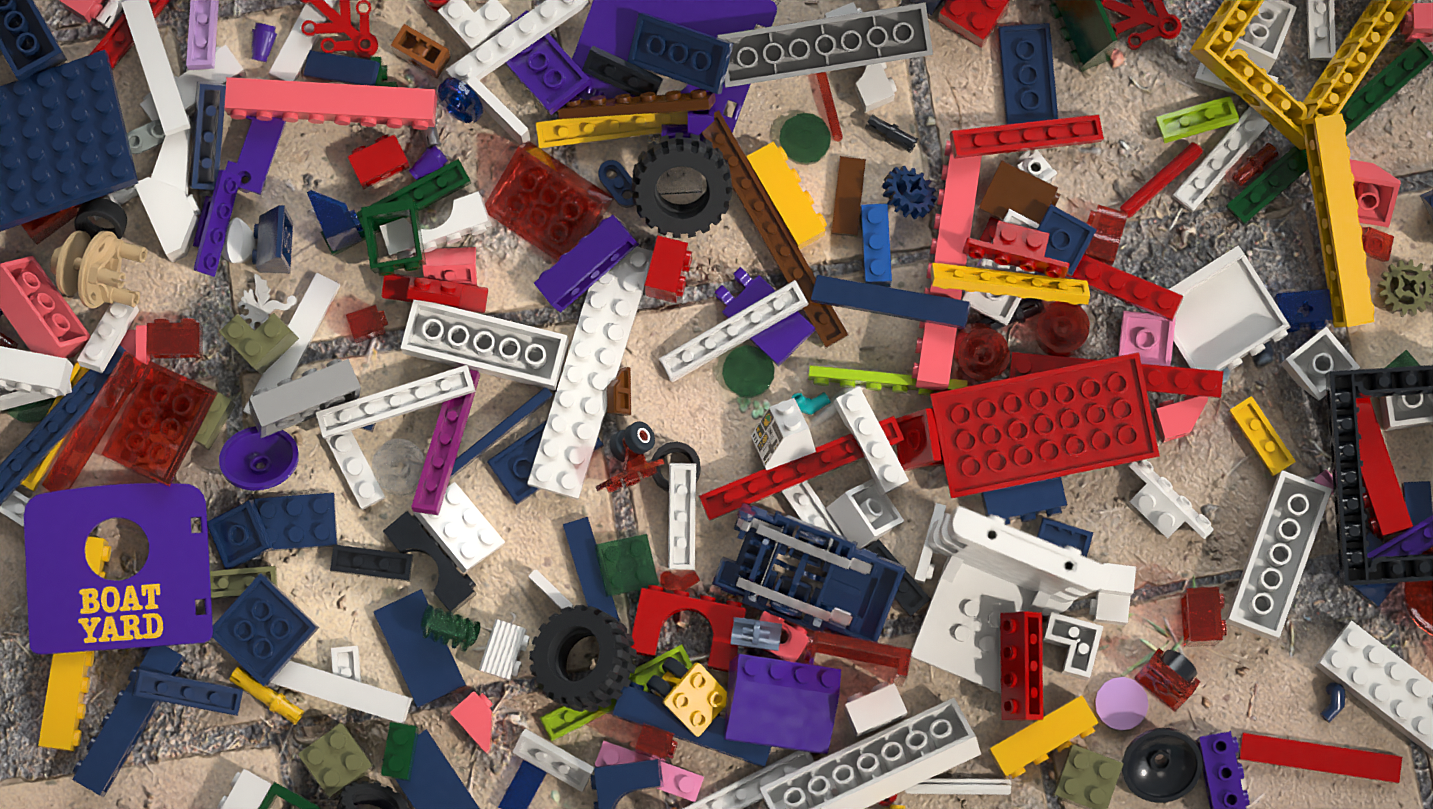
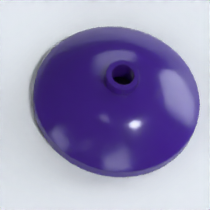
[219,426,299,491]

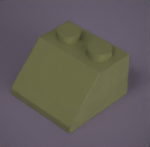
[163,379,236,450]

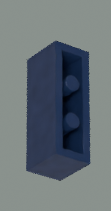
[981,477,1067,526]

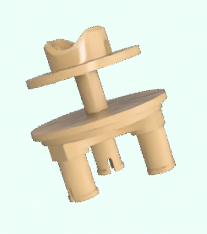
[50,231,148,308]

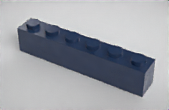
[72,646,186,797]
[612,682,771,768]

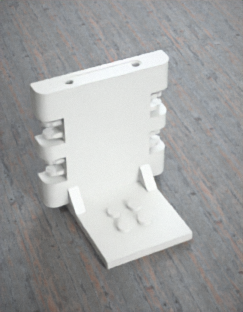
[909,506,1112,694]

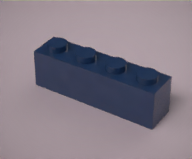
[189,82,226,190]

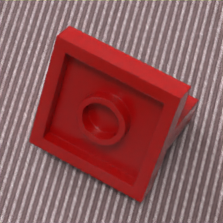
[896,408,944,471]

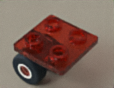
[595,421,665,493]

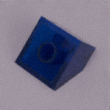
[307,190,363,252]

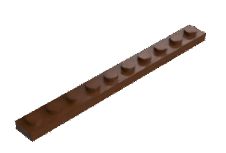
[701,110,848,349]

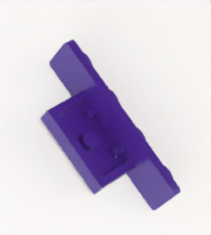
[193,170,241,277]

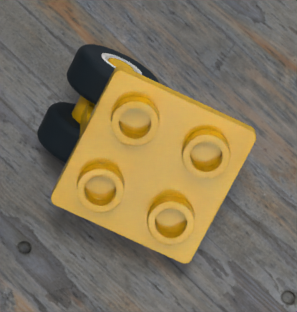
[646,657,727,737]

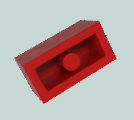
[347,134,410,190]

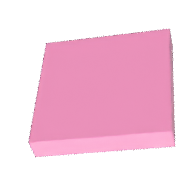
[1118,311,1176,366]

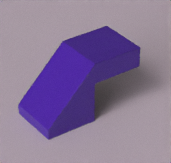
[661,105,714,139]

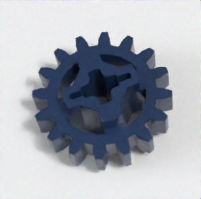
[881,166,937,219]

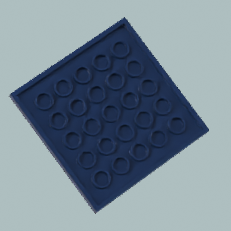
[0,50,138,232]

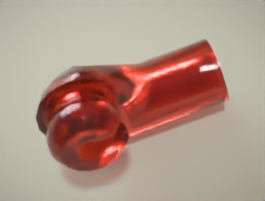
[660,570,700,592]

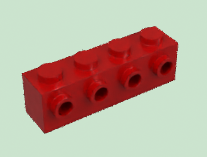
[1000,611,1043,721]

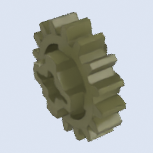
[1378,259,1433,317]

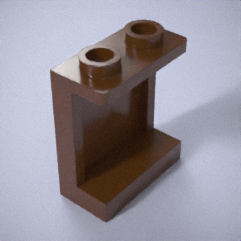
[979,160,1061,224]

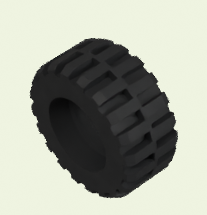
[632,133,732,238]
[529,605,637,712]

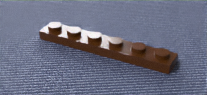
[558,89,716,119]

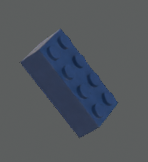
[0,0,67,81]

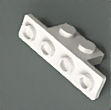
[1128,459,1214,539]

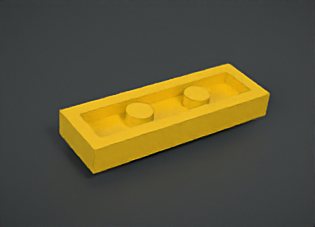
[1228,396,1296,477]

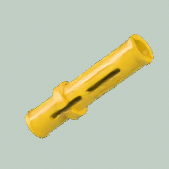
[229,666,304,725]

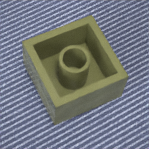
[298,722,376,800]
[1052,744,1124,809]

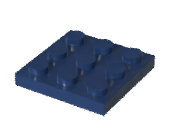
[212,573,320,687]

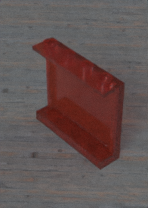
[804,631,912,687]

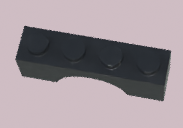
[383,511,477,615]

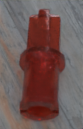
[1232,143,1279,186]

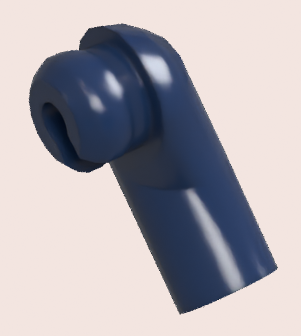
[1320,682,1345,723]

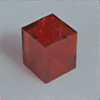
[346,304,389,344]

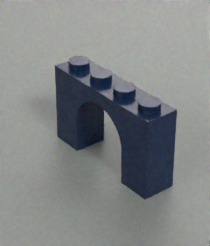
[590,759,664,809]

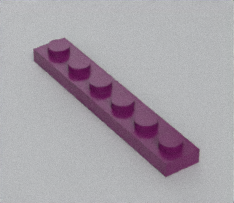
[411,367,480,516]

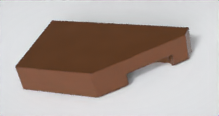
[607,367,631,416]

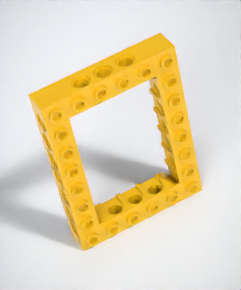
[1189,0,1415,150]

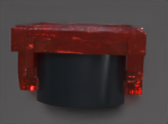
[1134,648,1201,712]

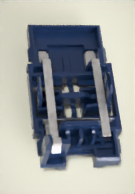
[712,503,906,648]

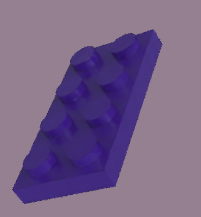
[490,10,591,115]

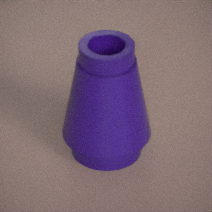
[252,23,277,62]
[409,145,448,180]

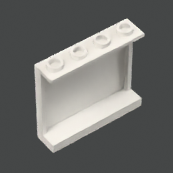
[1168,246,1291,371]

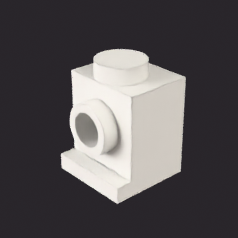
[1017,150,1057,183]

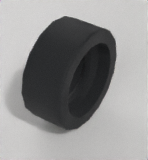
[74,197,127,240]
[651,441,701,492]

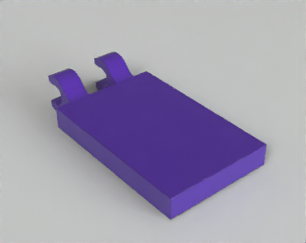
[714,267,815,367]

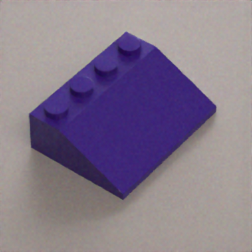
[724,654,841,754]

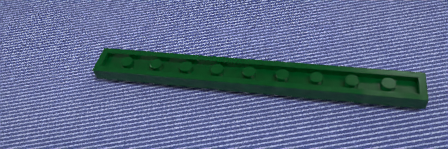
[1226,39,1433,226]

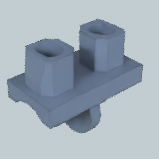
[730,617,782,651]

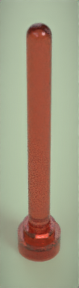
[816,72,843,142]

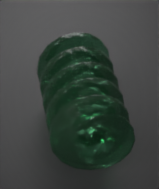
[421,605,481,652]

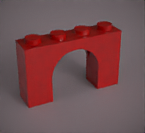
[631,585,746,673]

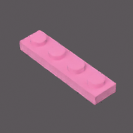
[594,740,704,803]

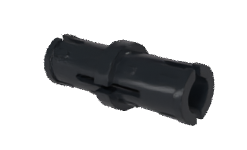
[865,114,918,153]

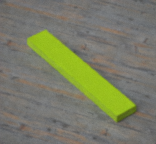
[539,644,693,742]

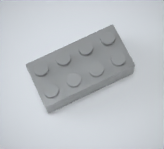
[249,358,361,438]

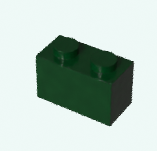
[381,722,419,781]

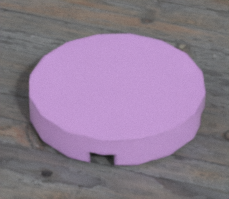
[1094,677,1149,731]

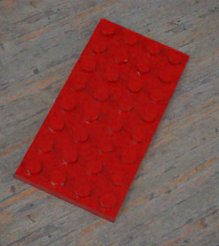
[930,352,1160,498]

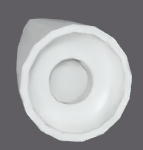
[221,217,257,264]

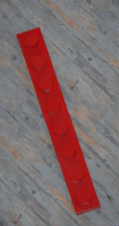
[980,216,1183,322]
[1010,352,1224,398]
[699,416,904,521]

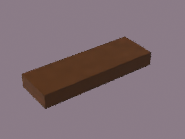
[831,156,866,237]

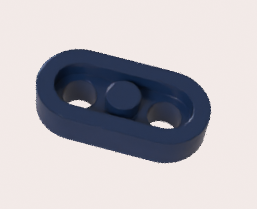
[598,160,635,208]

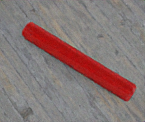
[1120,142,1203,218]

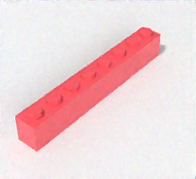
[224,77,437,130]

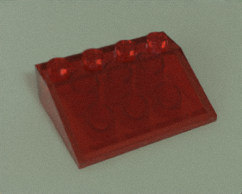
[485,141,614,261]
[101,361,218,487]

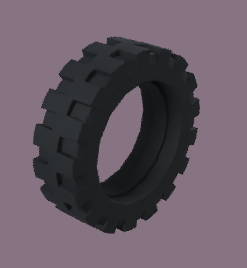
[337,781,410,809]

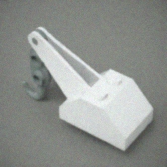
[127,115,201,263]

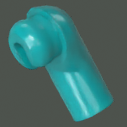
[791,392,831,415]

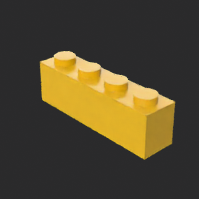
[746,141,827,250]
[988,695,1099,779]

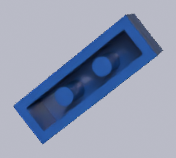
[860,204,892,287]

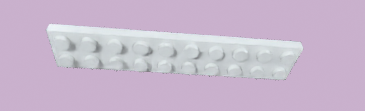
[527,247,653,500]

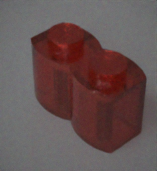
[1084,204,1128,266]

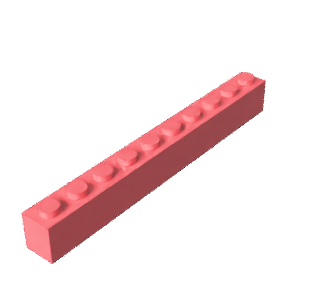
[912,140,982,391]

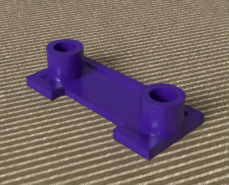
[225,116,286,195]

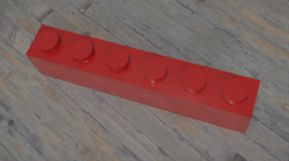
[1326,395,1413,539]

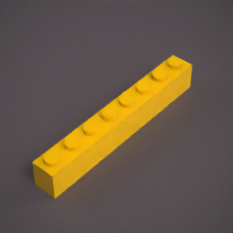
[1301,113,1375,328]
[38,537,111,752]

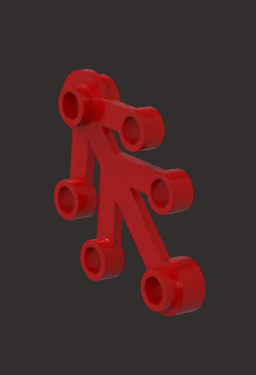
[300,0,378,58]
[1101,0,1182,50]

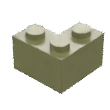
[219,313,299,375]

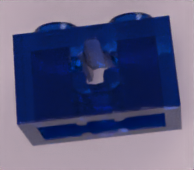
[1273,289,1333,333]

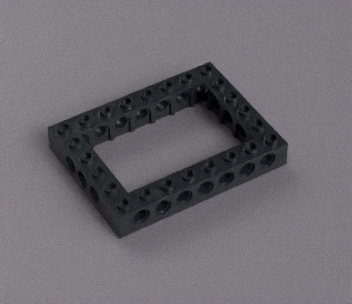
[1325,365,1433,586]

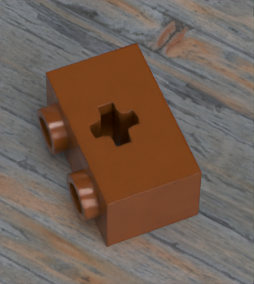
[391,24,451,79]

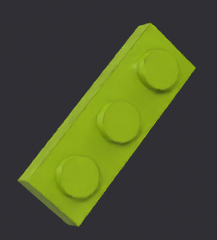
[1156,96,1239,144]

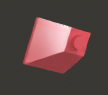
[1349,159,1401,228]

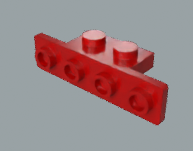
[963,221,1070,278]
[381,274,489,313]

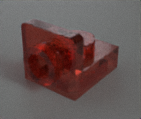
[1362,227,1394,262]

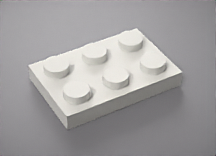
[414,482,505,573]

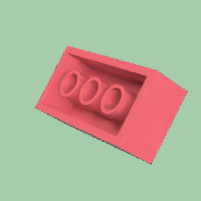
[0,256,91,359]

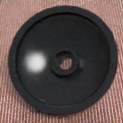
[1122,728,1203,803]

